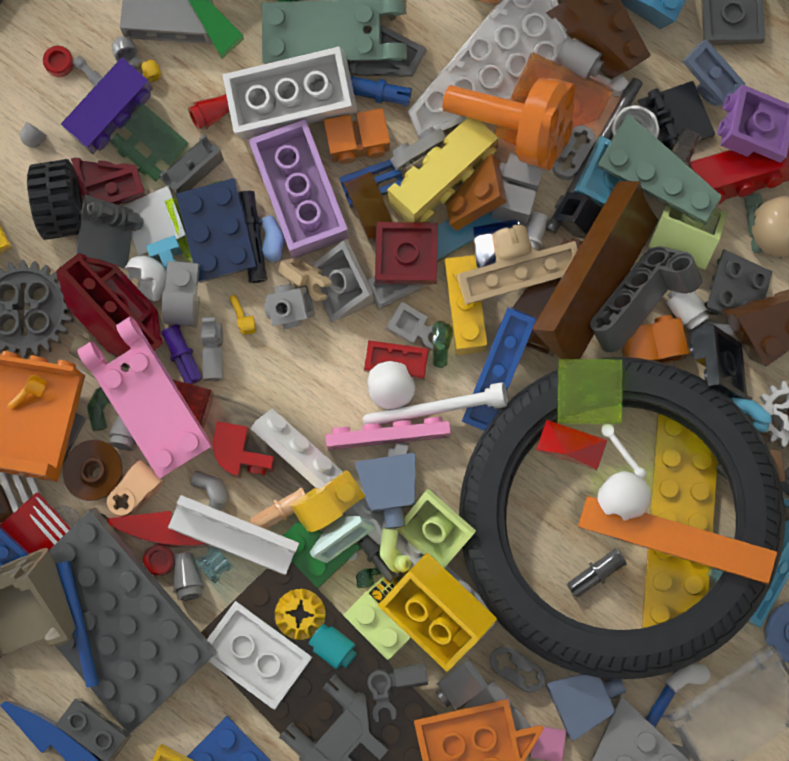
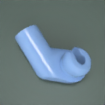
[261,215,285,262]

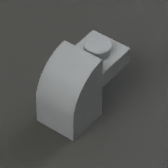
[162,261,200,327]

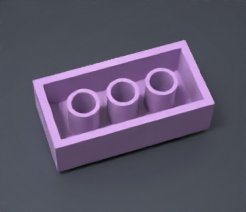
[248,119,349,258]

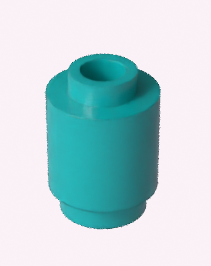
[308,624,357,670]

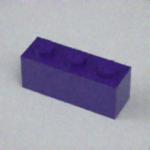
[61,57,153,154]

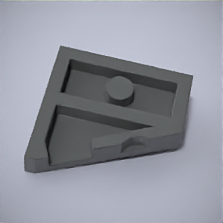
[349,25,427,77]

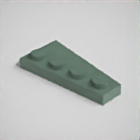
[598,113,721,225]

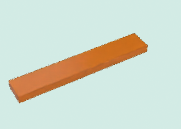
[578,496,777,585]

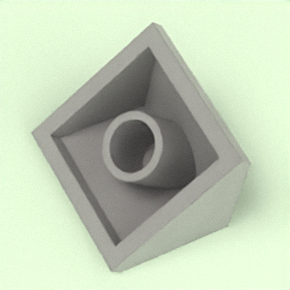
[313,240,374,322]

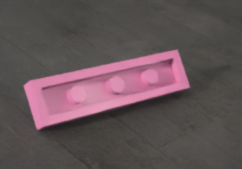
[325,417,451,450]

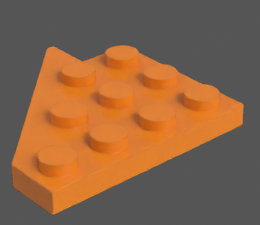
[414,699,544,761]

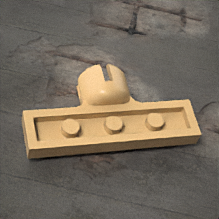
[456,225,578,305]

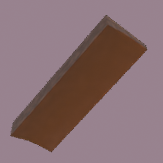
[532,181,659,366]

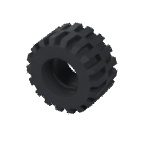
[27,159,83,240]

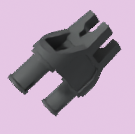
[279,674,389,761]

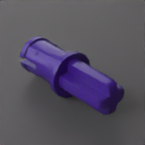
[161,325,202,385]

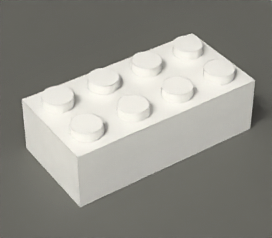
[222,46,358,140]

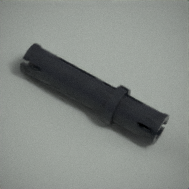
[240,190,268,283]

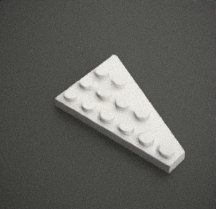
[407,0,574,139]

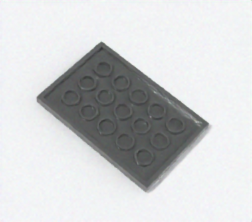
[49,508,218,734]

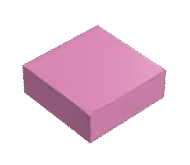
[530,725,566,761]

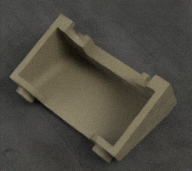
[0,548,76,658]

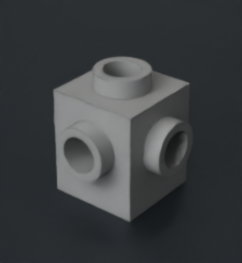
[264,283,315,329]

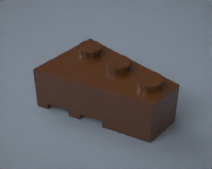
[546,0,651,78]

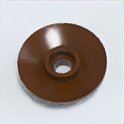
[63,440,123,501]

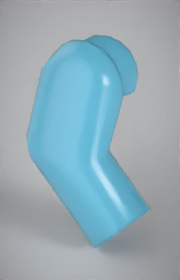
[731,397,772,432]

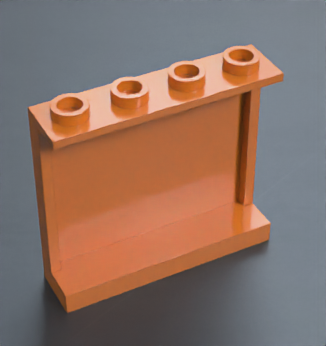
[0,351,86,482]

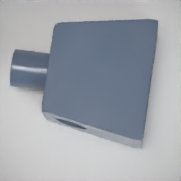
[355,453,416,529]
[545,674,626,741]

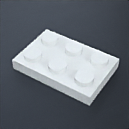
[207,601,313,710]

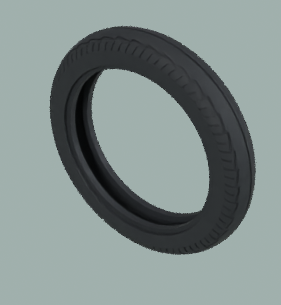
[459,357,785,679]

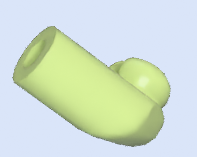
[380,528,411,573]

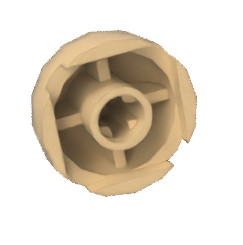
[752,196,789,259]

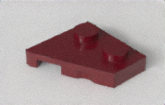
[71,157,146,205]

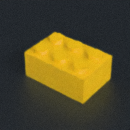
[378,552,497,672]

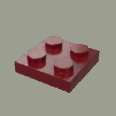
[375,222,438,284]

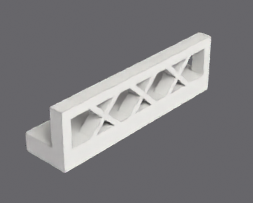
[168,495,299,575]

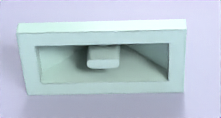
[310,516,376,563]

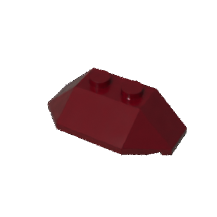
[56,253,163,356]

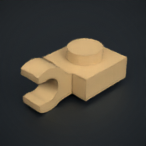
[278,256,332,301]

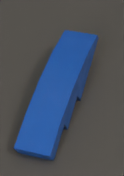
[0,701,103,761]

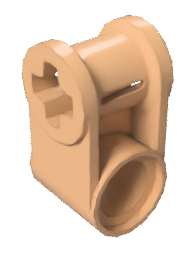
[107,460,165,517]

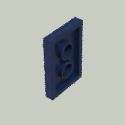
[176,178,258,283]

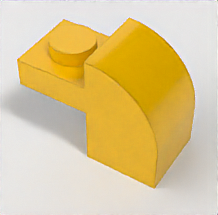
[289,470,366,532]

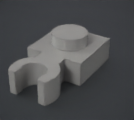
[385,302,444,350]

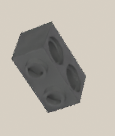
[56,698,132,761]

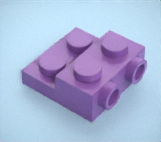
[717,84,789,163]

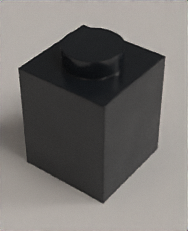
[553,192,601,239]

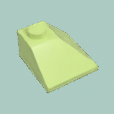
[395,489,476,568]

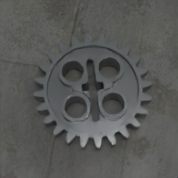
[0,260,74,359]

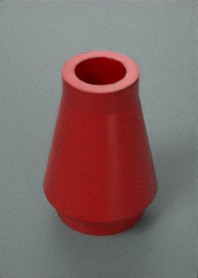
[188,94,230,130]

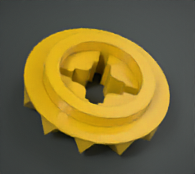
[275,589,325,640]

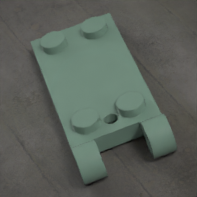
[262,0,407,64]

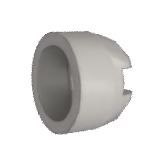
[112,36,138,61]
[20,122,47,148]

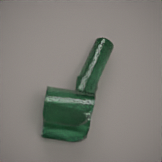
[356,567,382,588]

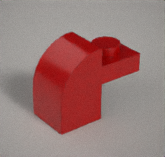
[213,421,276,479]

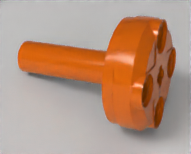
[442,77,575,171]

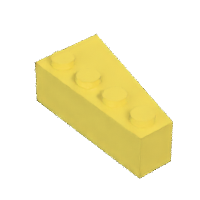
[387,118,499,222]

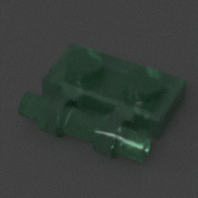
[110,104,189,181]

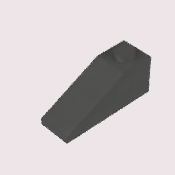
[435,659,489,709]

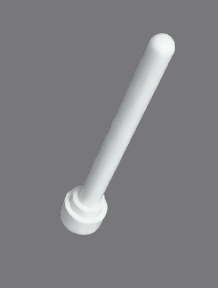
[362,382,508,425]

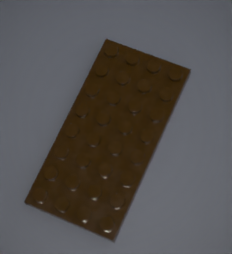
[201,561,438,761]

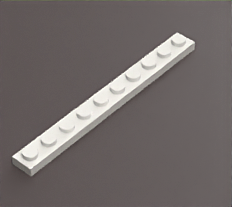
[251,408,497,638]

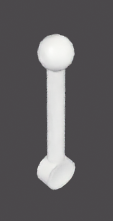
[602,424,647,479]

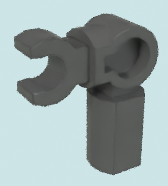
[368,663,429,722]

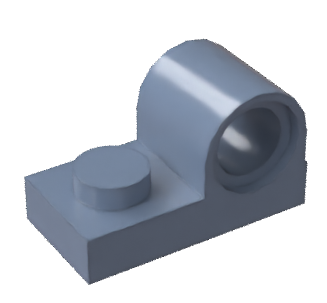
[682,39,746,106]

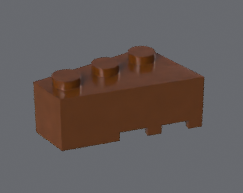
[722,289,789,367]

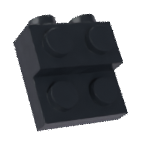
[690,324,748,400]

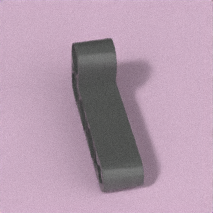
[590,246,702,352]

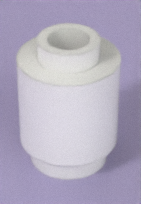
[666,291,710,331]

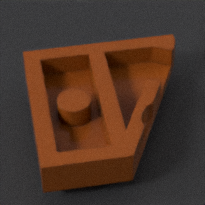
[446,154,507,231]

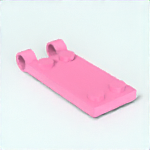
[78,316,213,479]

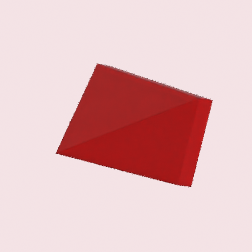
[536,420,607,471]

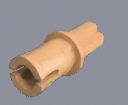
[250,488,305,529]

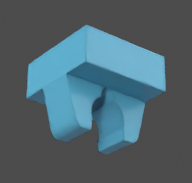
[146,235,182,270]

